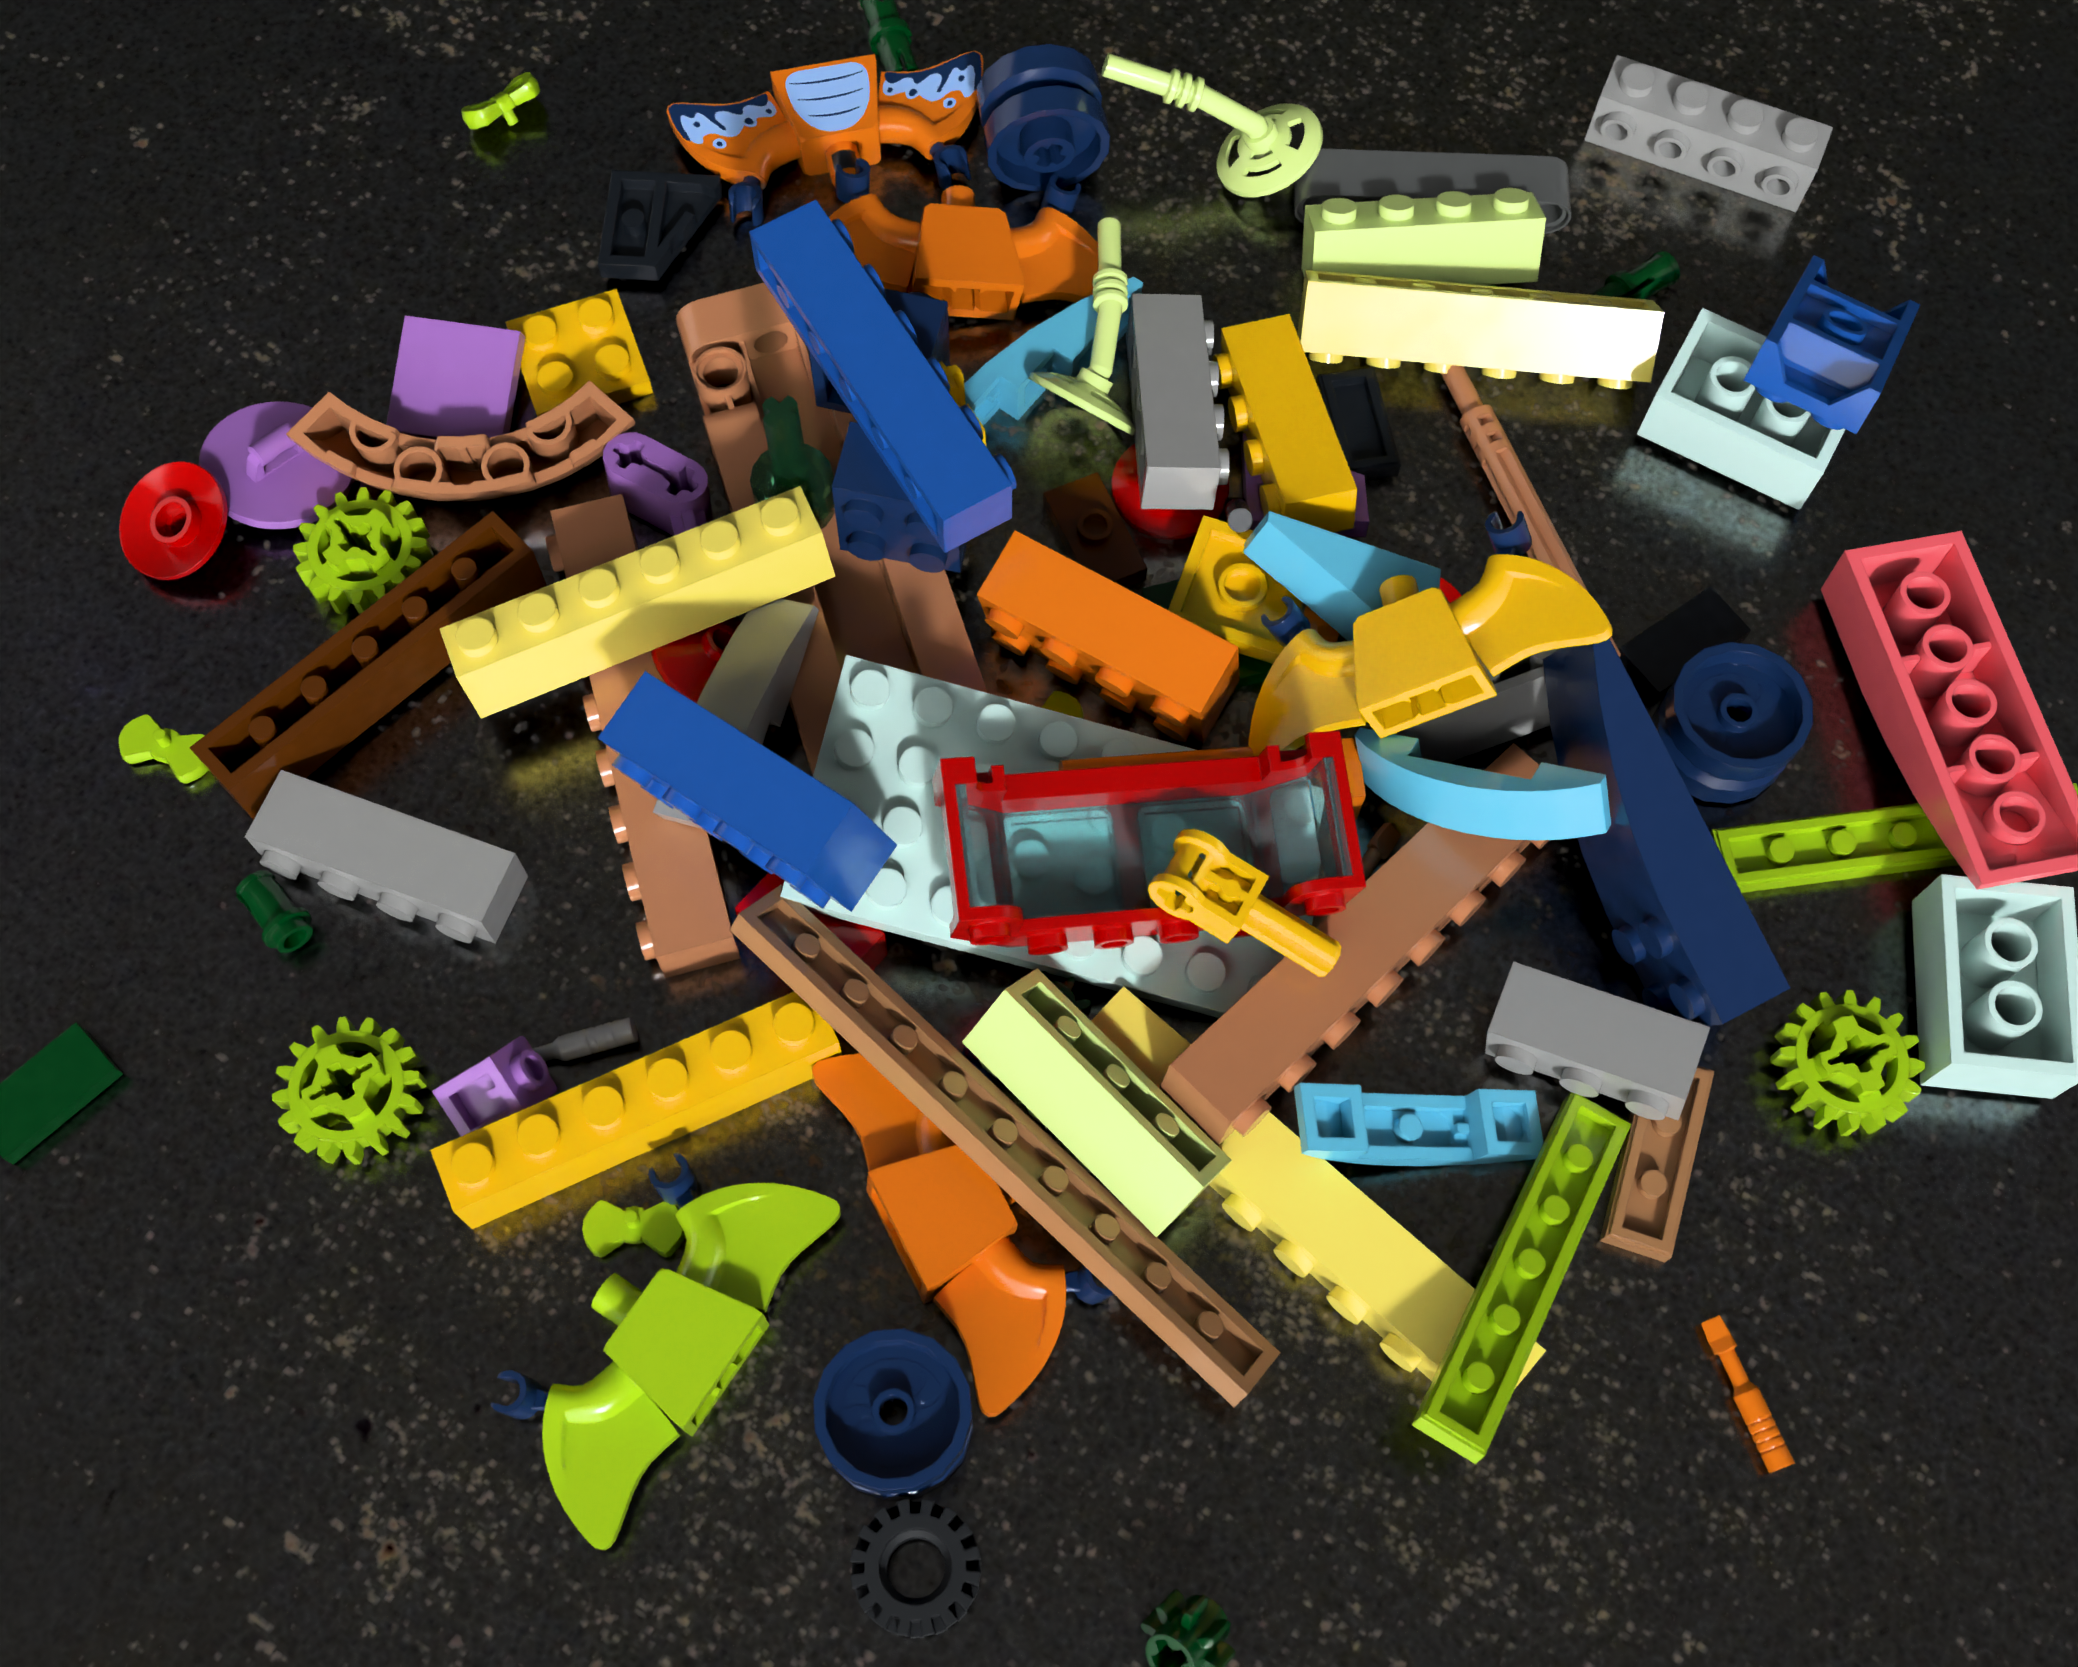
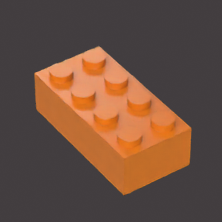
[977,530,1240,743]

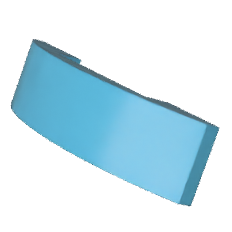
[1354,728,1611,840]
[1294,1083,1544,1166]

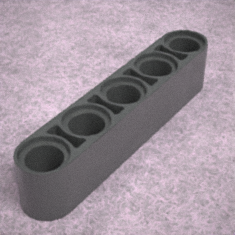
[1294,149,1571,234]

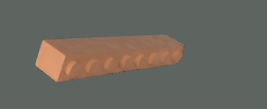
[545,494,741,978]
[1159,743,1549,1146]

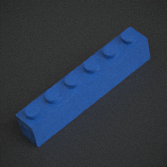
[749,200,1017,553]

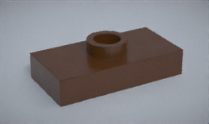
[1043,472,1147,588]

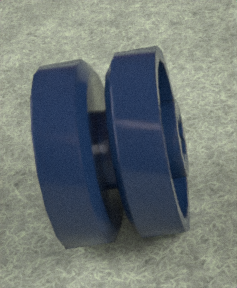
[977,44,1110,192]
[1652,642,1813,804]
[813,1328,973,1501]

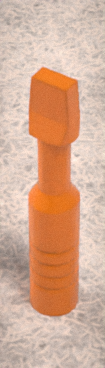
[1701,1315,1795,1474]

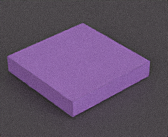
[386,315,525,440]

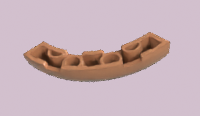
[286,381,635,501]

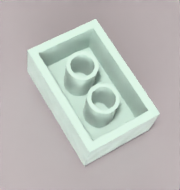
[1637,308,1845,510]
[1912,874,2078,1099]

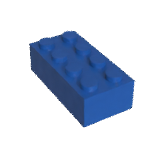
[598,671,897,912]

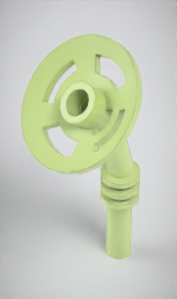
[1101,53,1323,197]
[1028,217,1136,436]

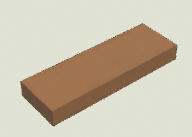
[1599,1066,1715,1263]

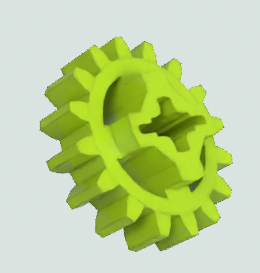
[293,487,434,615]
[1770,990,1925,1136]
[272,1016,427,1165]

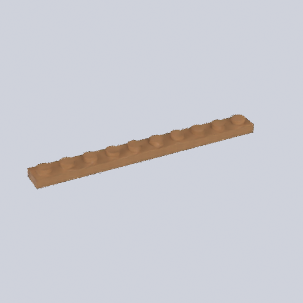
[730,885,1280,1407]

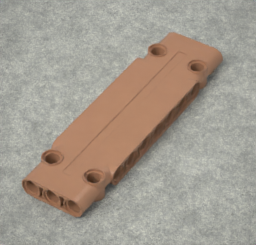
[676,283,987,775]

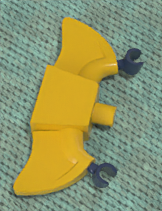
[1249,511,1613,756]

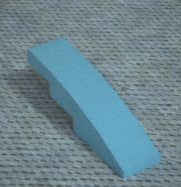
[964,277,1143,426]

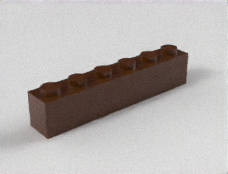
[190,511,547,820]

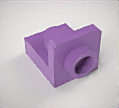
[432,1036,557,1136]

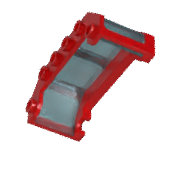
[932,730,1366,955]

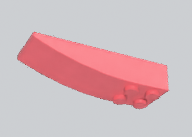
[1821,531,2078,890]

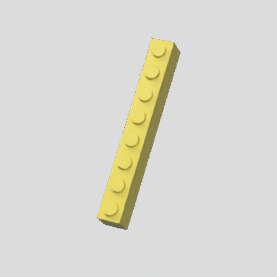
[1091,986,1546,1390]

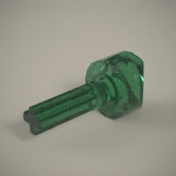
[750,396,835,529]

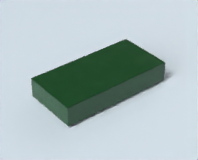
[0,1022,123,1165]

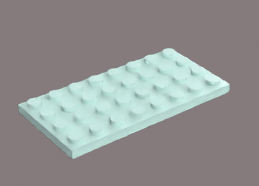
[780,655,1334,1018]

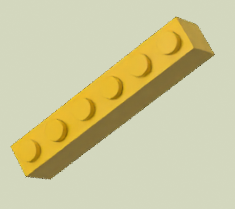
[430,991,842,1229]

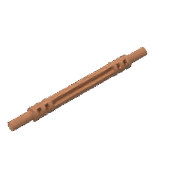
[1441,365,1621,657]

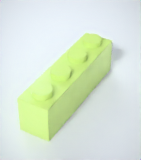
[1301,188,1546,285]
[962,968,1232,1237]

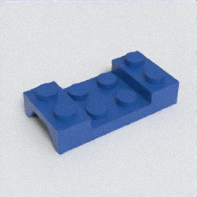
[1743,255,1921,434]

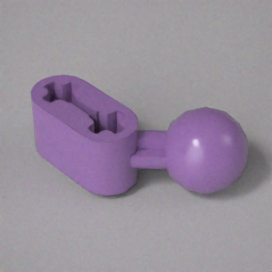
[603,432,712,536]

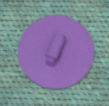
[199,402,355,529]

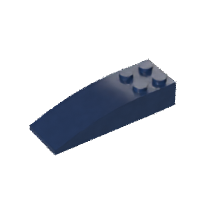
[1543,638,1791,1026]

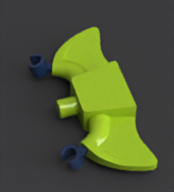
[490,1152,841,1550]

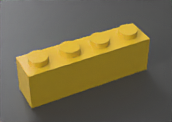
[1213,314,1357,533]

